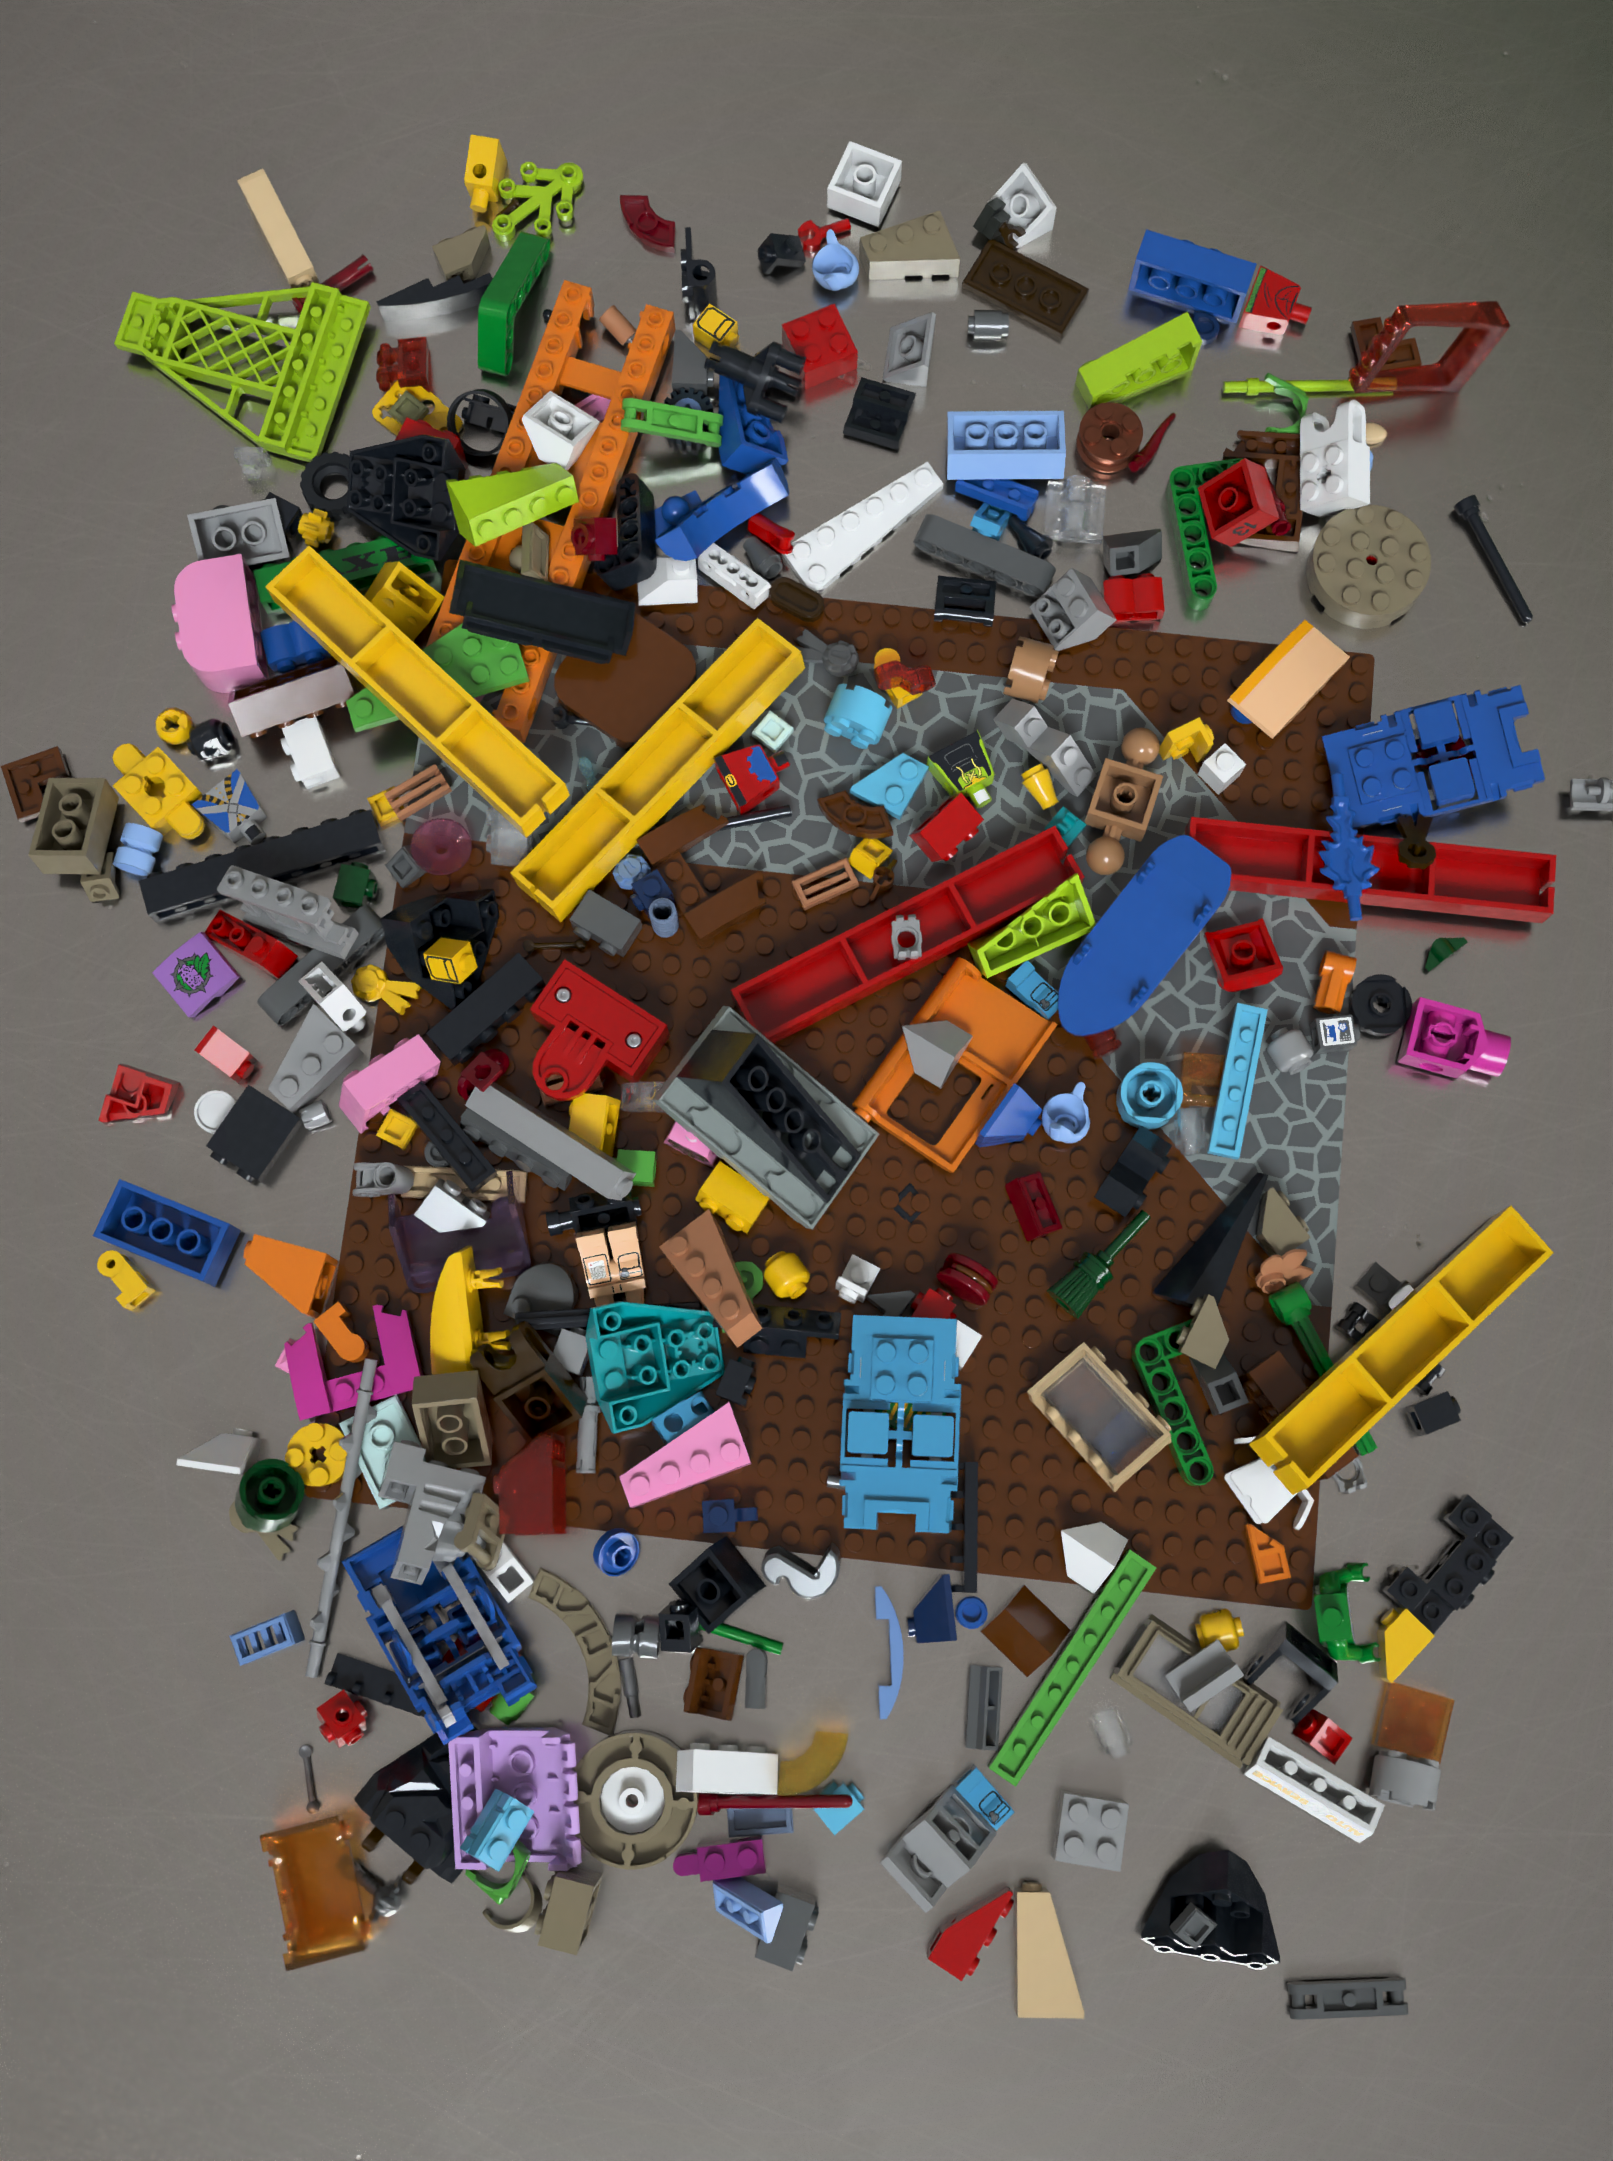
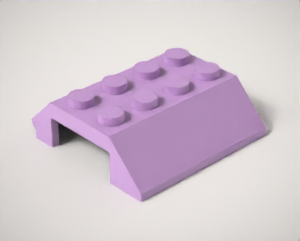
[448,1727,582,1871]

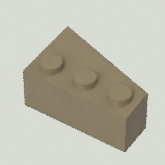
[859,210,960,280]

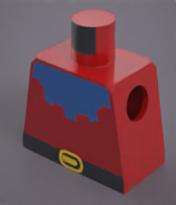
[714,744,790,814]

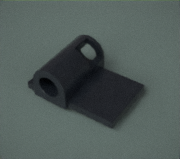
[681,227,718,320]

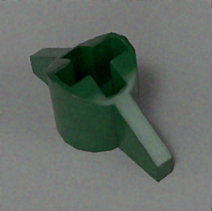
[1425,937,1468,972]

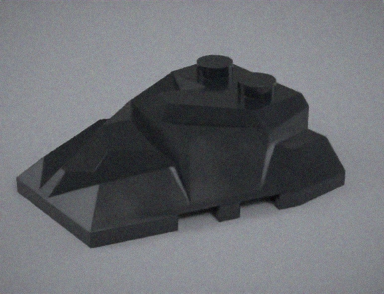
[354,1722,480,1884]

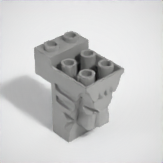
[378,1440,486,1585]

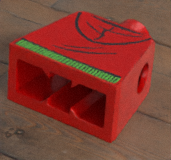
[1238,266,1312,335]

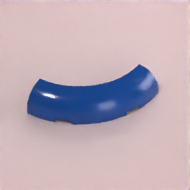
[655,458,789,561]

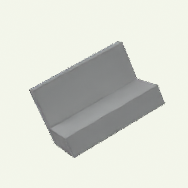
[1164,1639,1244,1712]

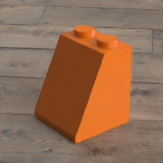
[243,1234,339,1319]

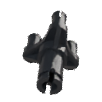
[704,341,807,424]

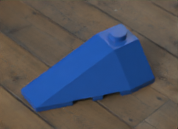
[718,359,789,474]

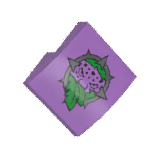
[152,932,240,1017]

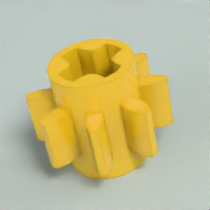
[298,508,334,548]

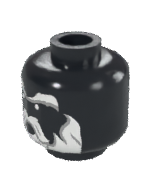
[187,718,234,762]

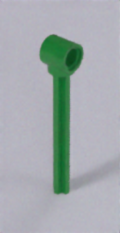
[1268,1281,1378,1456]

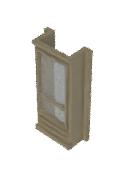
[1109,1614,1283,1769]

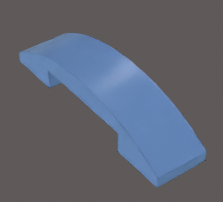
[874,1586,903,1719]

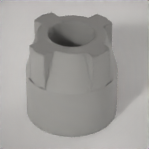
[299,1100,332,1131]

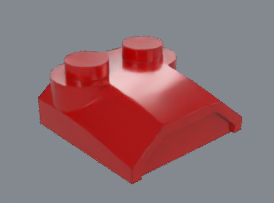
[1204,918,1283,992]

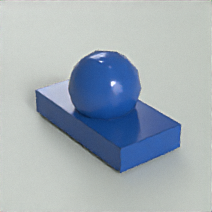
[654,490,702,538]

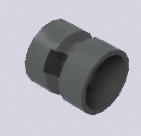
[612,1613,660,1659]

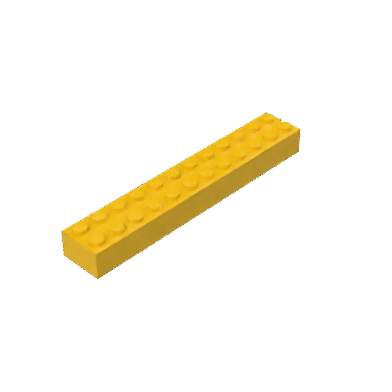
[265,546,570,838]
[510,618,805,922]
[1249,1205,1554,1495]

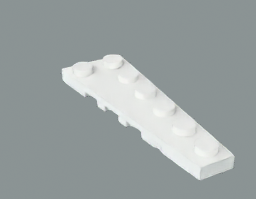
[782,461,943,594]

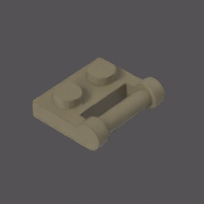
[454,1493,510,1571]

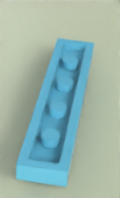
[1207,1003,1268,1160]

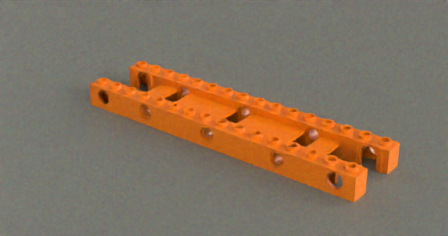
[426,280,676,743]

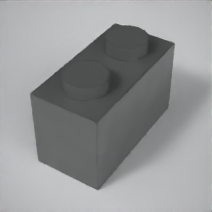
[569,890,643,958]

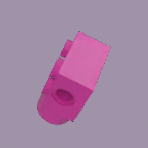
[1397,997,1511,1079]

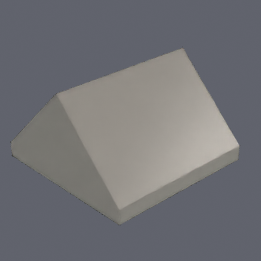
[883,312,936,387]

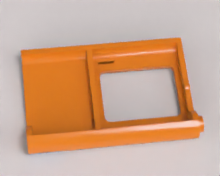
[852,957,1058,1173]

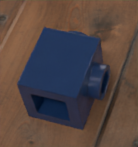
[630,869,675,919]

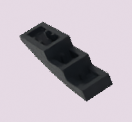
[376,273,493,321]

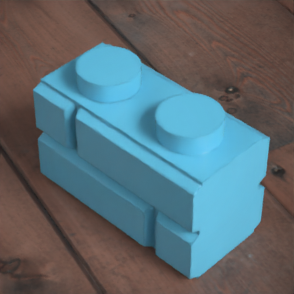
[460,1788,534,1872]

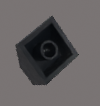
[669,1536,766,1634]

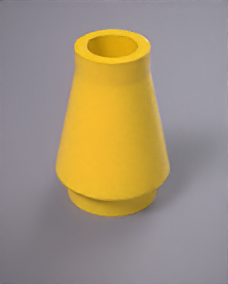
[1021,763,1059,810]

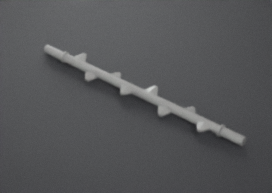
[305,1358,378,1678]

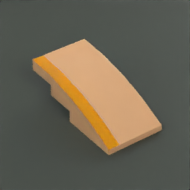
[1227,620,1350,739]

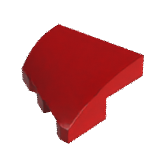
[98,1064,180,1123]

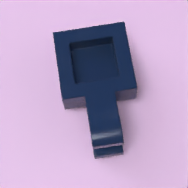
[702,1499,758,1533]

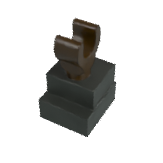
[973,197,1026,249]

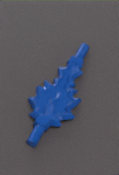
[1318,773,1380,921]

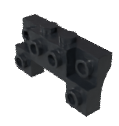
[1382,1494,1514,1635]

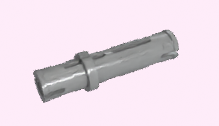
[576,1377,601,1474]

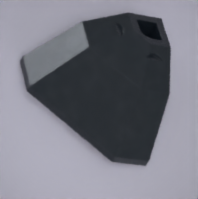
[381,889,499,1009]
[1141,1850,1280,1969]

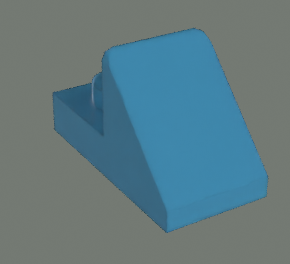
[970,502,1012,541]

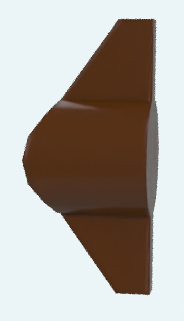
[869,859,898,902]

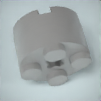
[1369,1750,1441,1811]

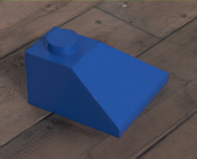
[975,1083,1043,1148]

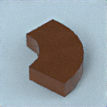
[817,790,893,839]

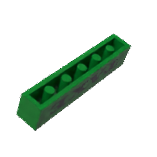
[253,535,437,614]

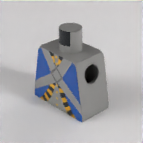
[192,769,267,845]

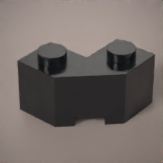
[1094,1126,1172,1217]

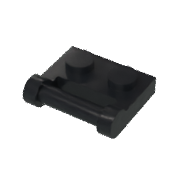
[934,576,996,627]

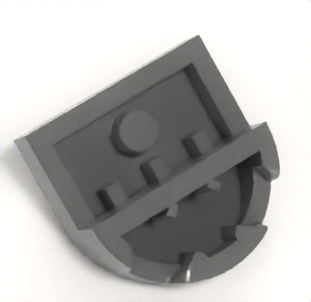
[503,1261,579,1337]

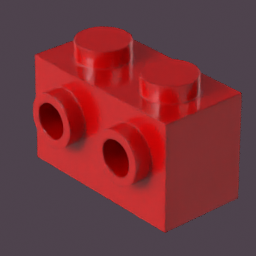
[909,793,984,862]

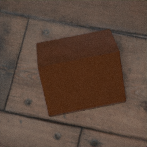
[980,1585,1071,1677]

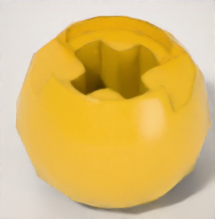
[155,707,193,745]

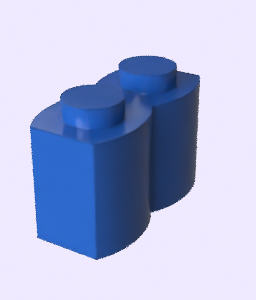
[260,621,330,673]

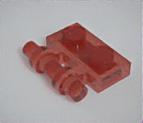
[376,337,429,392]

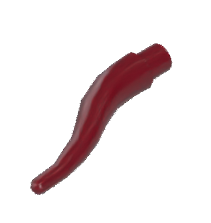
[1128,413,1176,472]

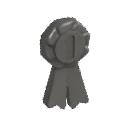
[795,629,859,677]

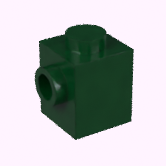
[332,862,378,910]

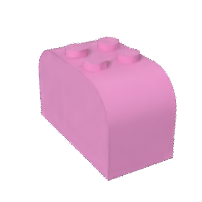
[171,554,269,693]

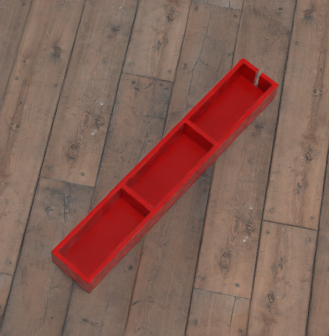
[1185,817,1556,923]
[731,826,1084,1044]

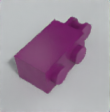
[673,1835,767,1882]

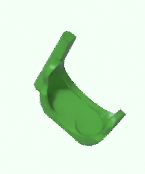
[1264,373,1309,434]
[465,1840,532,1905]

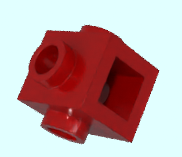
[316,1689,368,1748]

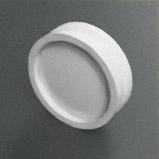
[194,1090,236,1134]

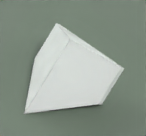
[1061,1522,1128,1594]

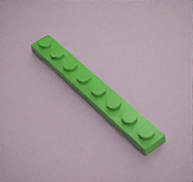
[988,1549,1157,1787]

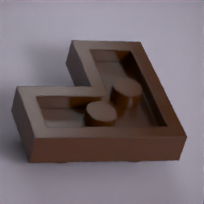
[1350,317,1422,379]
[1,746,70,823]

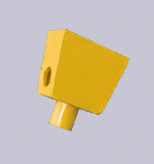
[464,135,507,213]

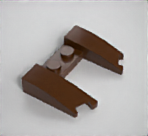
[1223,430,1303,552]
[636,804,766,944]

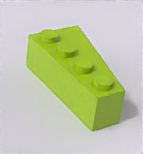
[1075,311,1202,409]

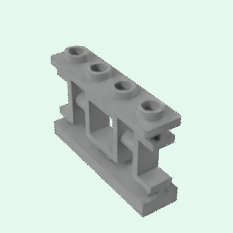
[217,865,359,959]

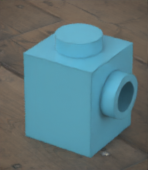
[813,1781,865,1836]

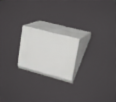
[988,163,1057,248]

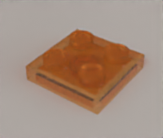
[1374,1682,1455,1764]

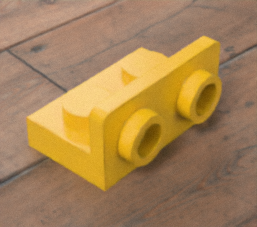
[1159,717,1214,763]

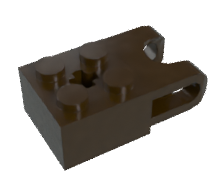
[470,1321,588,1447]

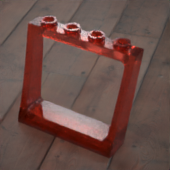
[1348,301,1510,393]

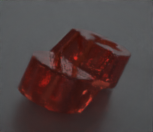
[873,660,936,695]

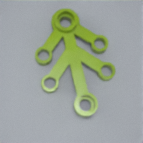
[492,162,583,242]

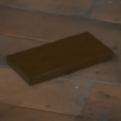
[962,239,1089,339]

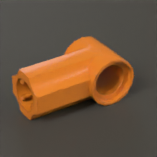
[1313,950,1357,1015]

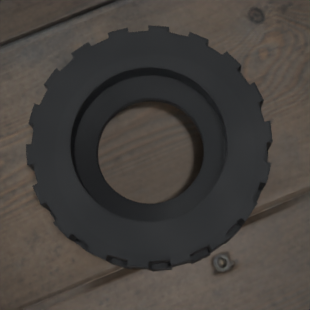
[300,452,352,521]

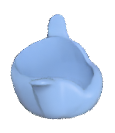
[812,229,859,291]
[1042,1082,1090,1143]

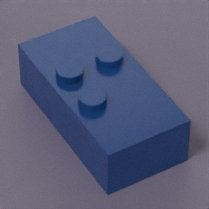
[1128,229,1257,324]
[93,1179,241,1287]

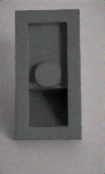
[1354,1262,1414,1315]
[866,1290,916,1317]

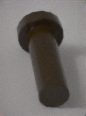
[496,198,521,216]

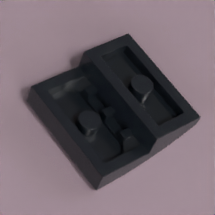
[843,377,916,450]

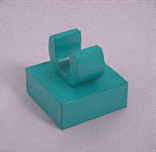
[1044,806,1087,848]

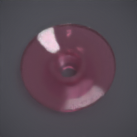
[411,818,472,875]

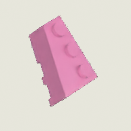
[339,1034,441,1134]

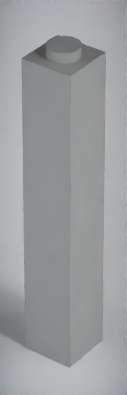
[465,1079,636,1200]

